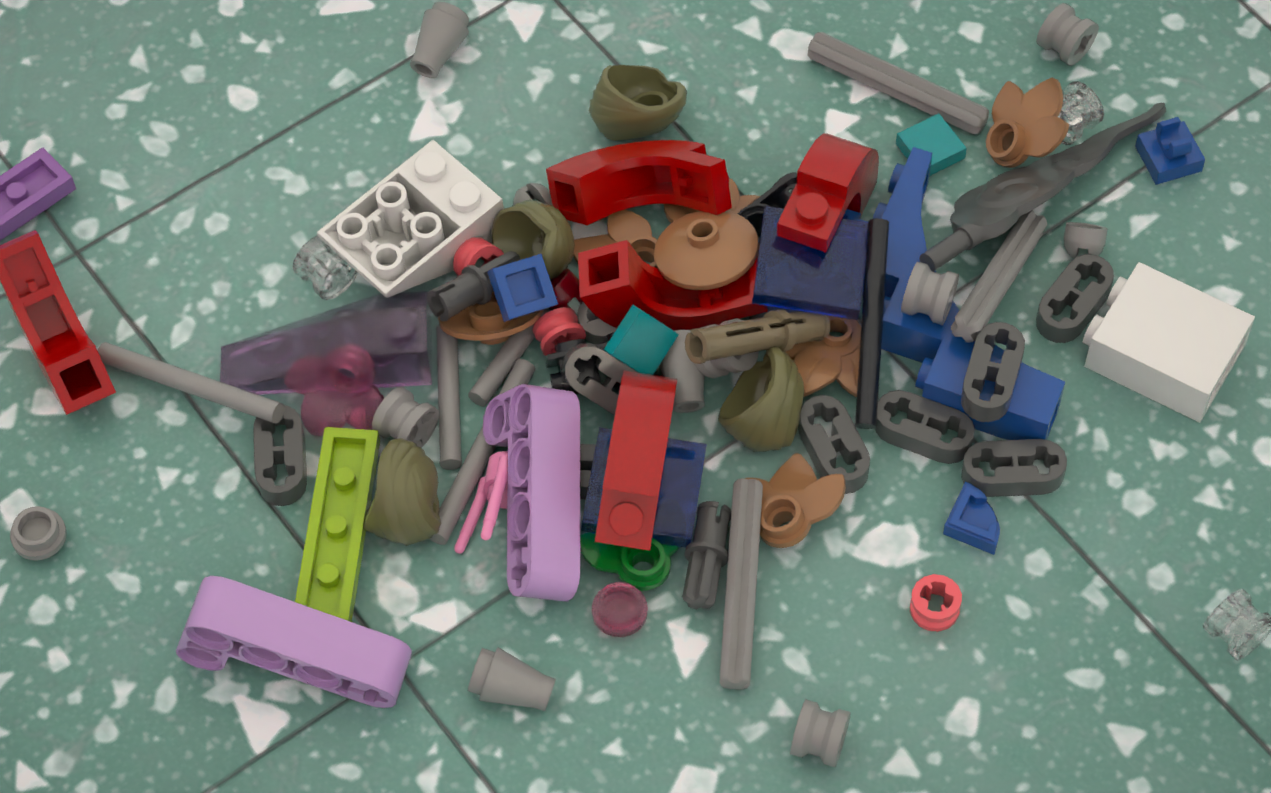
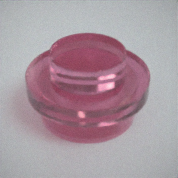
[592,582,648,637]

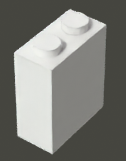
[1083,262,1255,423]

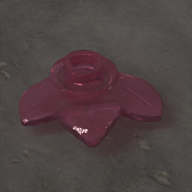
[283,344,384,436]

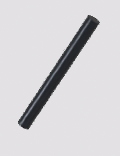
[855,218,889,429]

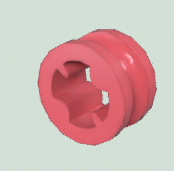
[453,237,504,276]
[532,307,586,356]
[910,574,962,632]

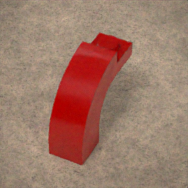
[777,133,879,252]
[546,140,732,226]
[0,230,116,415]
[578,240,768,331]
[595,370,678,551]

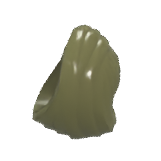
[588,65,687,141]
[491,199,575,281]
[718,346,804,452]
[364,438,441,546]

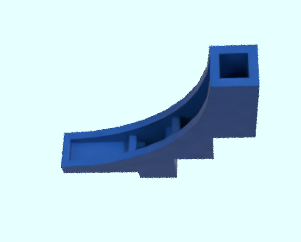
[833,147,1065,440]

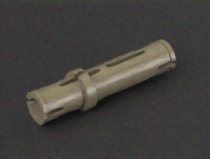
[685,307,830,364]

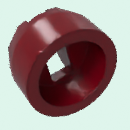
[549,269,583,310]

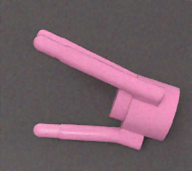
[454,451,508,554]

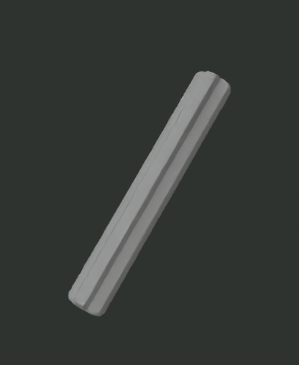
[807,32,989,135]
[951,210,1047,342]
[720,478,763,690]

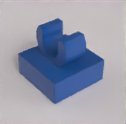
[1135,117,1205,185]
[487,254,558,322]

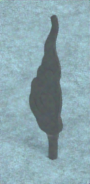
[919,103,1166,272]

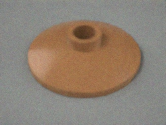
[654,211,759,290]
[438,292,543,345]

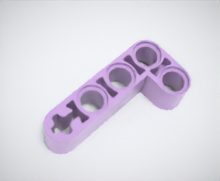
[483,384,580,602]
[176,576,412,708]

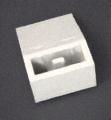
[317,140,504,298]

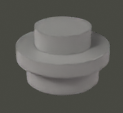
[10,506,67,560]

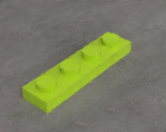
[295,427,380,622]

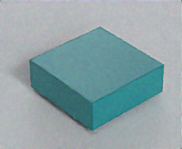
[896,113,967,176]
[604,305,679,375]

